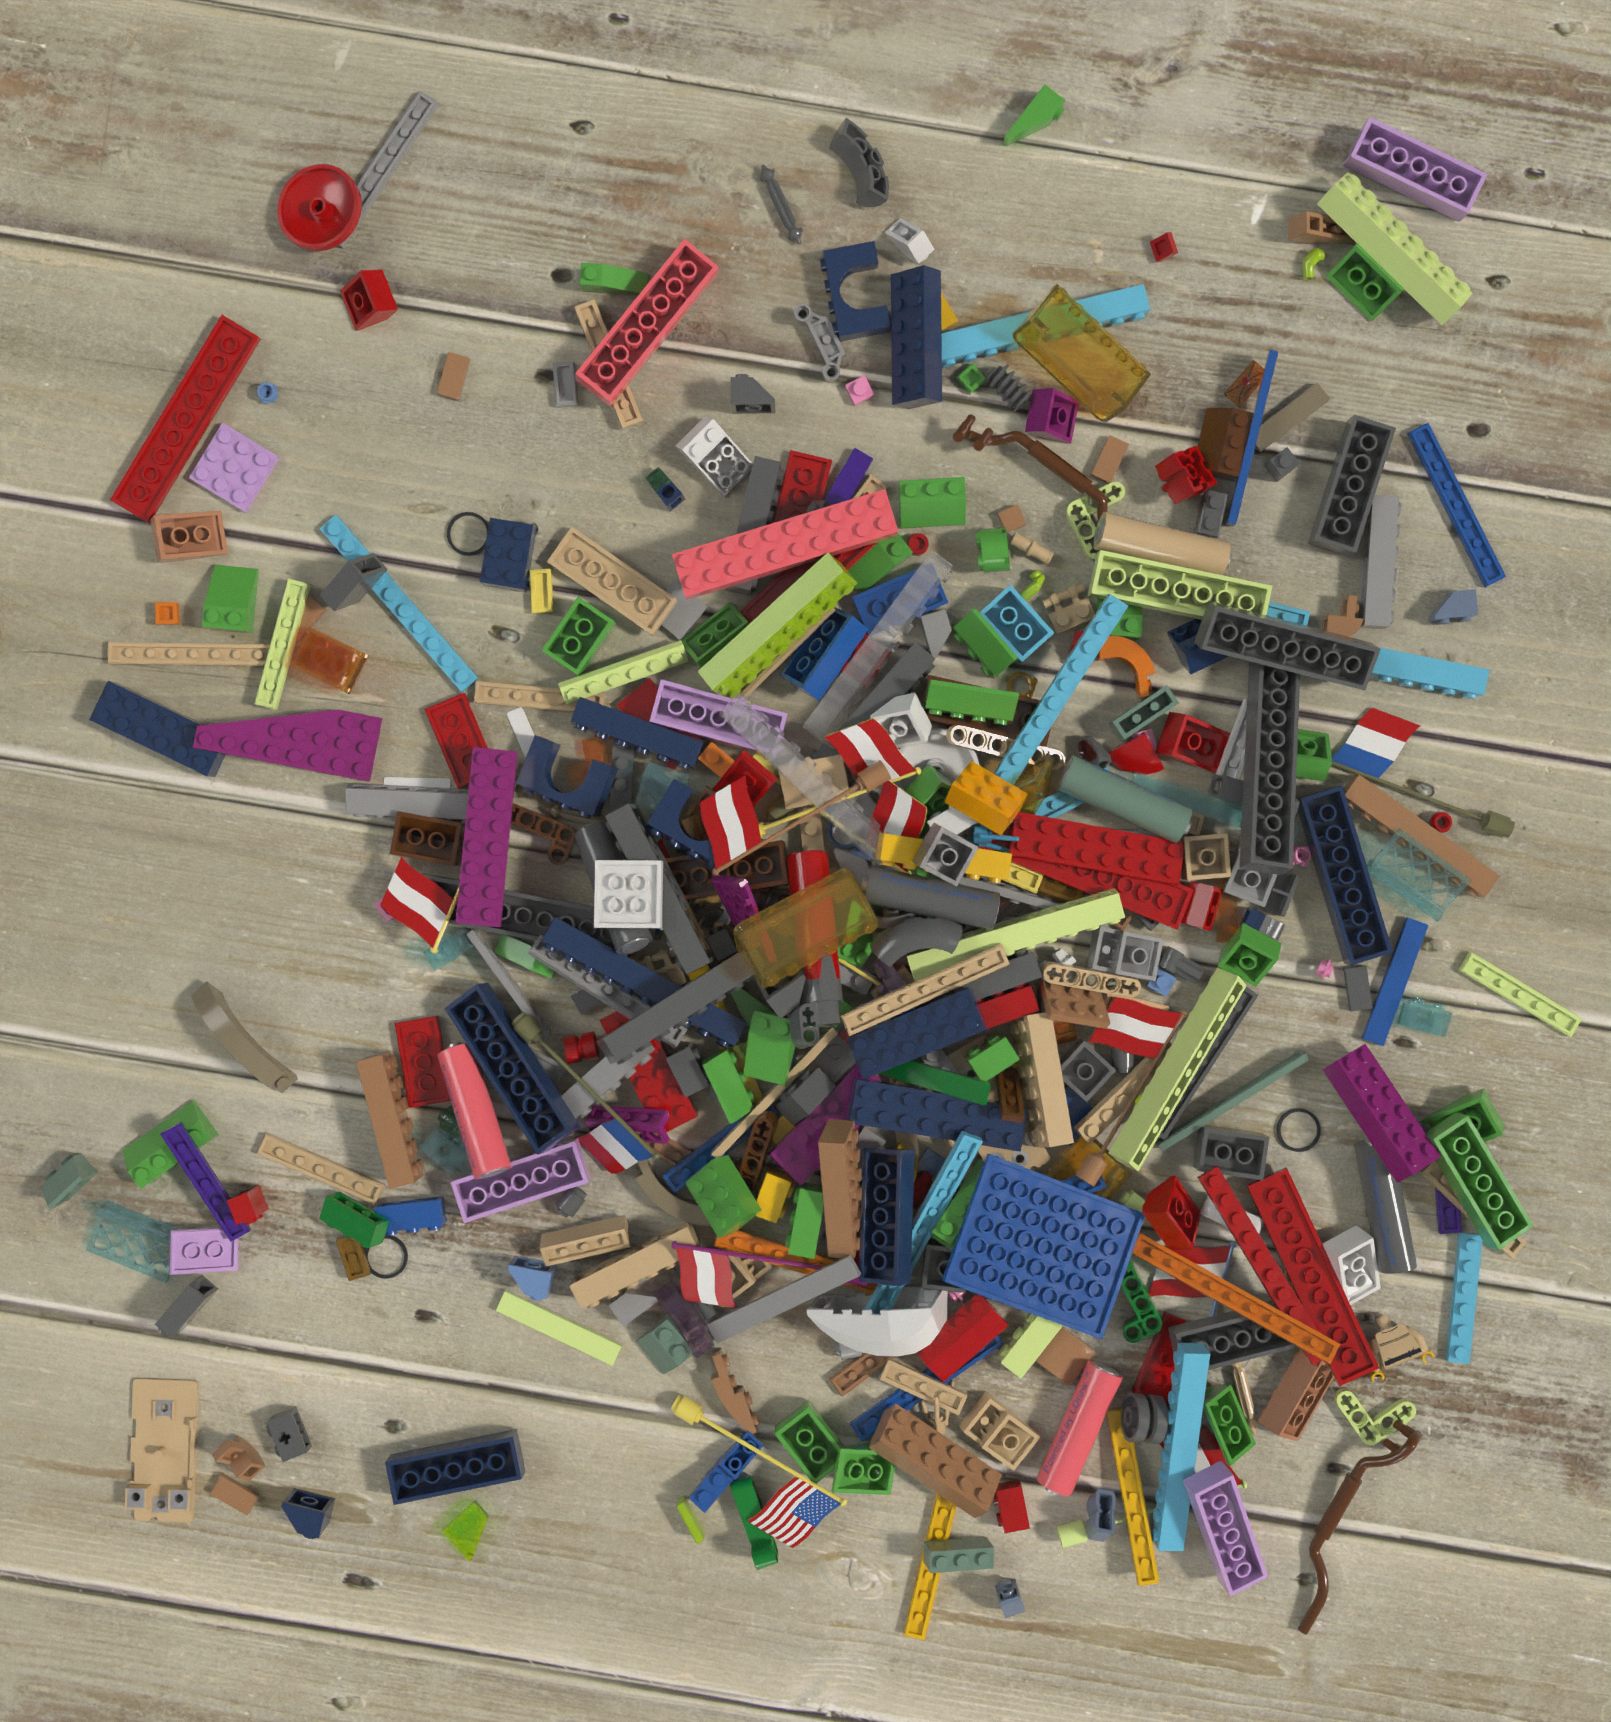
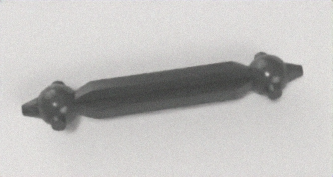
[760,165,803,244]

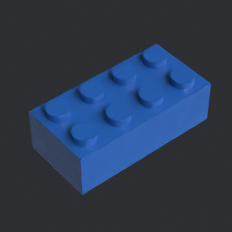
[780,607,868,701]

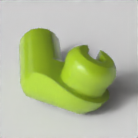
[1302,248,1325,280]
[1020,570,1045,601]

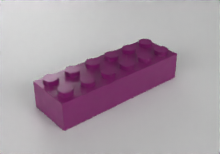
[1322,1044,1441,1183]
[768,1063,883,1186]

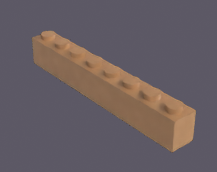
[1344,775,1500,898]

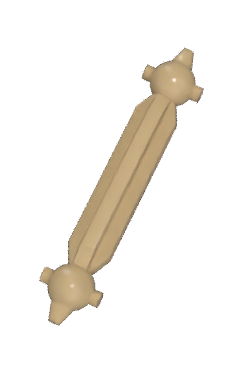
[1228,1362,1260,1434]

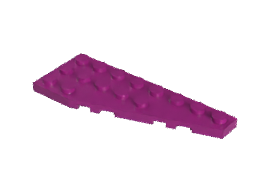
[193,709,383,782]

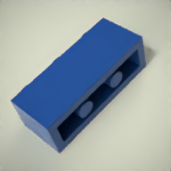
[375,1196,446,1236]

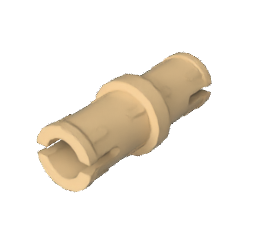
[1009,532,1054,564]

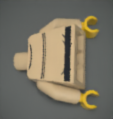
[1369,1315,1434,1382]

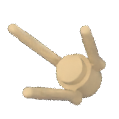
[920,1381,954,1435]

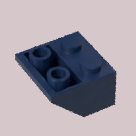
[1167,619,1229,675]

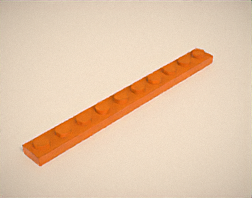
[1132,1233,1340,1365]

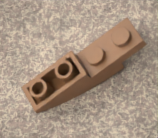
[711,1348,760,1434]

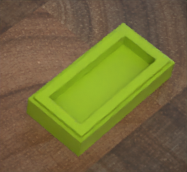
[676,1495,705,1544]

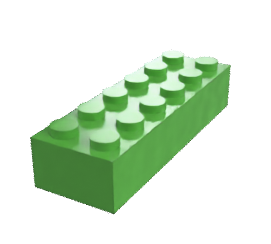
[1426,1112,1533,1250]

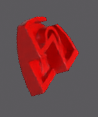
[1108,732,1165,775]

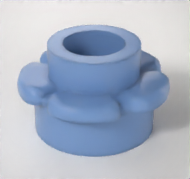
[257,382,278,404]

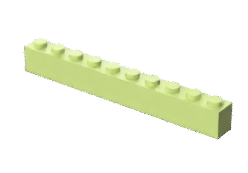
[906,888,1125,981]
[1109,968,1247,1171]
[999,1189,1146,1379]

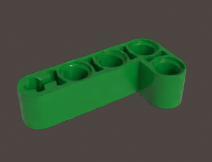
[1121,1258,1162,1343]
[730,1475,779,1570]

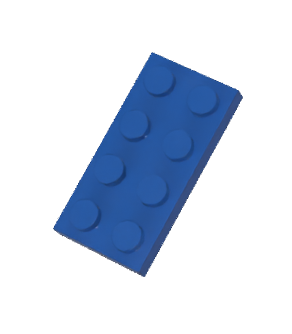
[852,563,949,637]

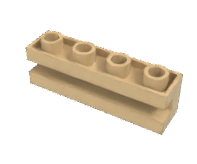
[540,1215,631,1266]

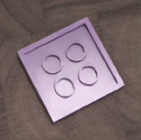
[189,422,280,513]

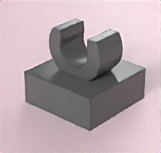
[692,903,721,928]

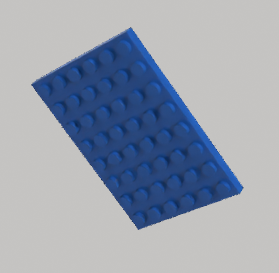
[942,1153,1145,1339]

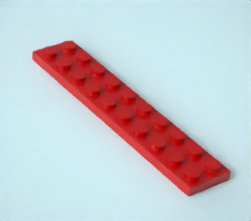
[110,315,261,524]
[977,823,1194,930]
[1246,1167,1379,1386]

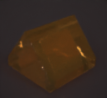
[1053,1022,1077,1045]

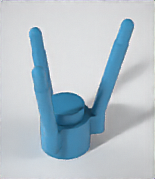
[973,820,1019,853]

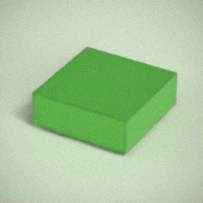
[956,363,986,395]

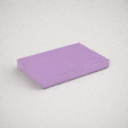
[169,1227,238,1275]

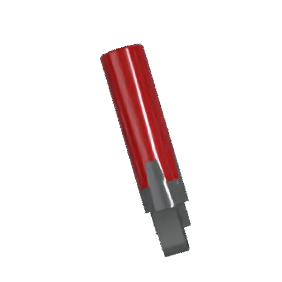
[786,850,843,1049]

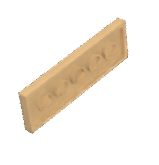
[547,527,678,636]

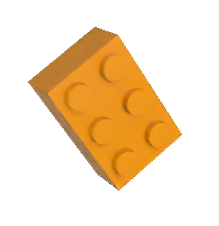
[945,761,1028,836]

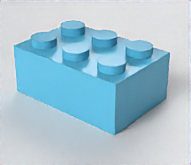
[979,584,1054,665]

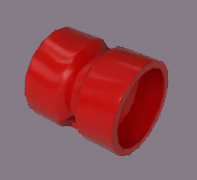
[563,1031,599,1064]

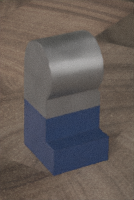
[1240,907,1285,941]

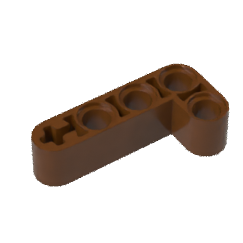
[511,803,577,865]
[732,1111,778,1192]

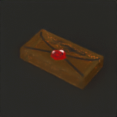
[1224,360,1264,408]

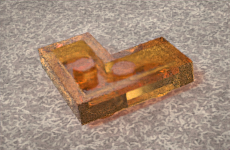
[565,737,609,787]

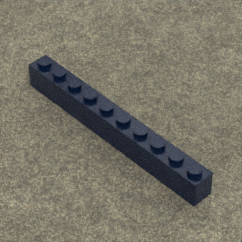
[540,917,747,1049]

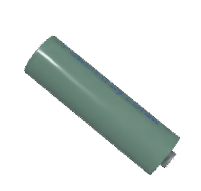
[1057,755,1192,843]

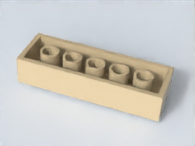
[1010,1012,1074,1147]
[569,1221,701,1309]

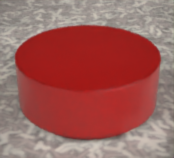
[907,533,929,556]

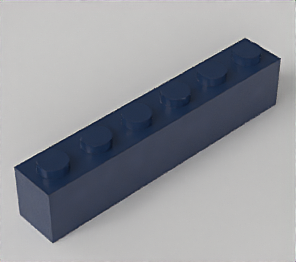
[571,697,703,771]

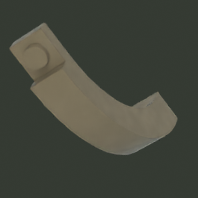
[191,981,298,1093]
[634,1159,711,1226]

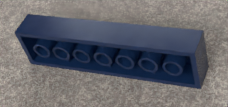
[1296,786,1393,965]
[444,983,581,1155]
[846,1077,1028,1152]

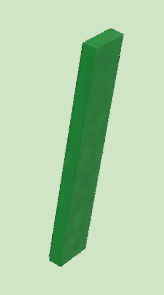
[880,1060,991,1105]

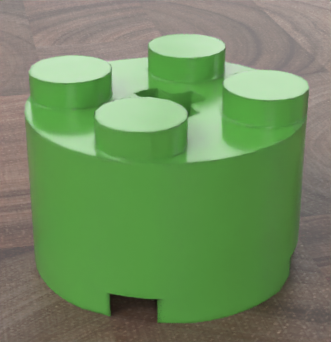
[976,527,1010,573]

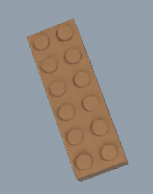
[356,1051,425,1189]
[818,1120,862,1259]
[868,1404,1002,1518]

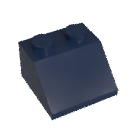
[281,1488,336,1539]

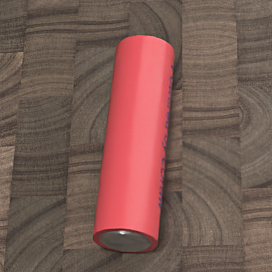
[437,1042,512,1179]
[1037,1360,1123,1496]

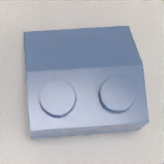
[508,1256,557,1301]

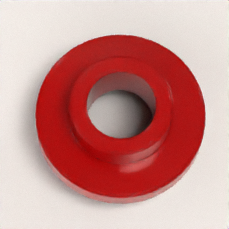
[1430,812,1452,833]

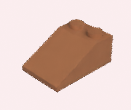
[150,511,228,563]

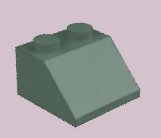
[41,1153,98,1210]
[636,1313,696,1374]

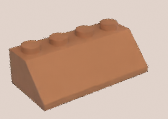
[1258,1348,1334,1442]

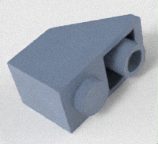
[1428,589,1479,625]
[995,1579,1026,1618]

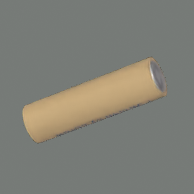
[1094,512,1231,575]

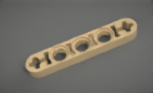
[1040,962,1141,998]

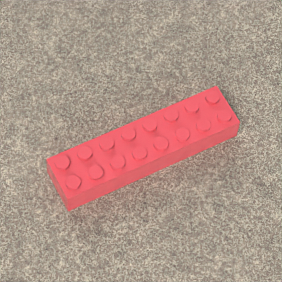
[575,239,719,407]

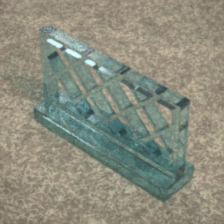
[1366,828,1471,922]
[86,1200,177,1283]

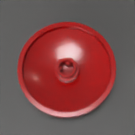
[277,164,362,252]

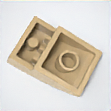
[722,1228,774,1308]
[959,1391,1040,1471]

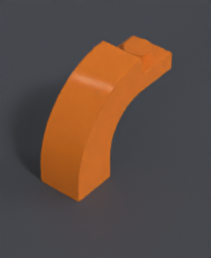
[1097,636,1155,699]

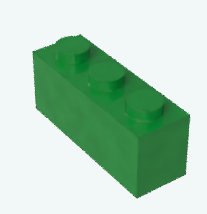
[319,1191,390,1248]

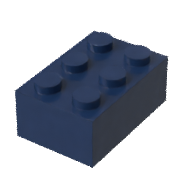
[480,518,537,593]

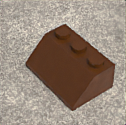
[1197,408,1254,481]
[390,811,463,866]

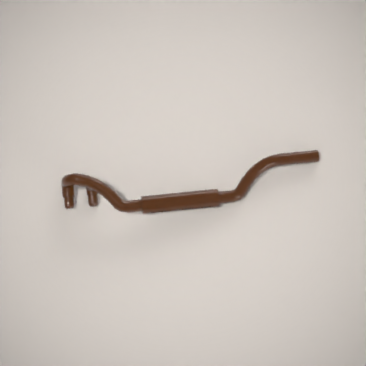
[953,414,1108,521]
[1298,1420,1423,1635]

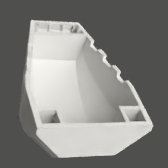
[807,1285,948,1356]

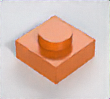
[155,602,180,625]

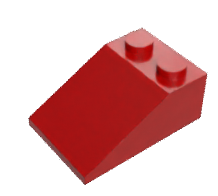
[1156,712,1231,774]

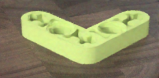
[1066,482,1125,561]
[1334,1388,1416,1445]

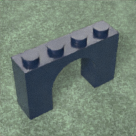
[820,241,891,342]
[516,735,618,819]
[646,779,723,871]

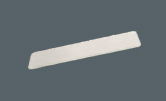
[507,707,535,758]
[384,777,451,788]

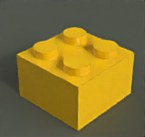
[755,1166,794,1223]

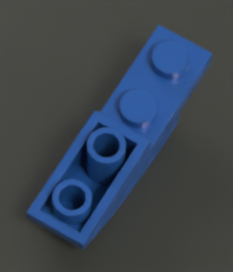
[688,1431,764,1513]

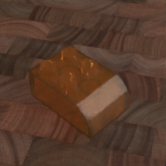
[290,627,369,695]

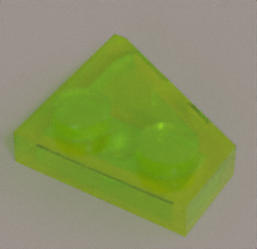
[442,1500,489,1562]

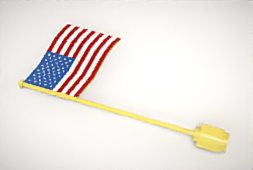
[671,1395,847,1548]

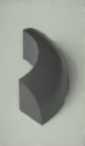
[829,118,889,207]
[870,917,962,967]

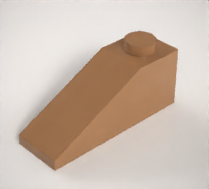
[1288,211,1355,244]

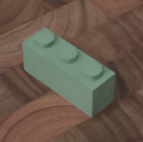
[1108,685,1179,741]
[924,1537,994,1573]

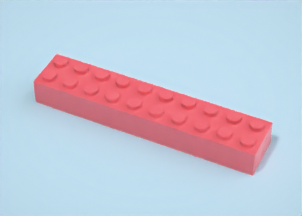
[672,489,898,600]

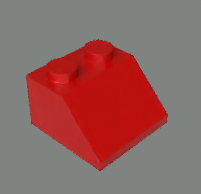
[340,269,398,331]

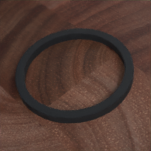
[447,512,489,556]
[1277,1108,1321,1152]
[365,1235,408,1279]

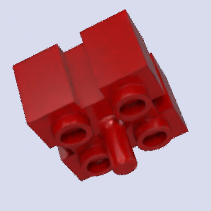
[1155,446,1217,504]

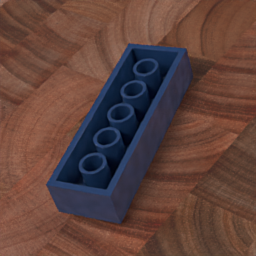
[891,265,942,409]
[89,681,226,777]
[847,988,988,1080]
[859,1147,915,1286]
[385,1429,525,1505]

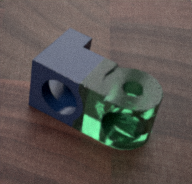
[645,467,685,512]

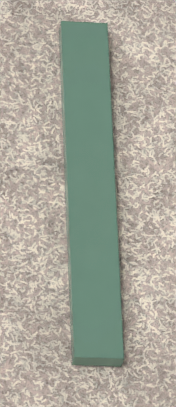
[1155,1051,1310,1152]

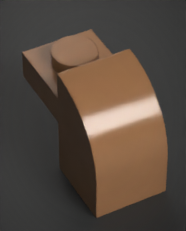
[1321,595,1363,637]
[212,1436,265,1481]

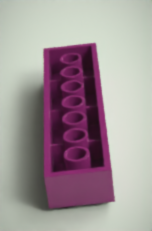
[456,747,518,928]

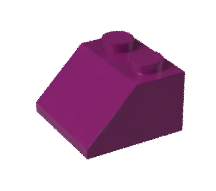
[1025,388,1079,444]

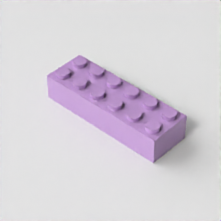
[1343,117,1488,222]
[650,679,788,758]
[450,1137,591,1223]
[1183,1461,1268,1596]

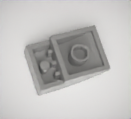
[1223,835,1277,907]
[1086,926,1164,981]

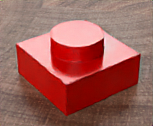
[1150,232,1178,262]

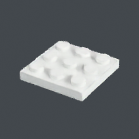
[594,860,663,928]

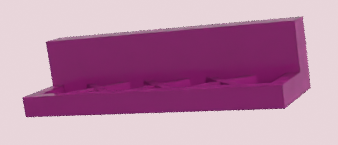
[584,1105,670,1144]

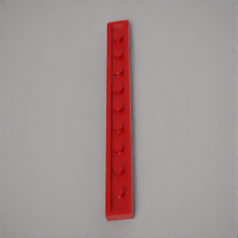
[1197,1166,1321,1365]

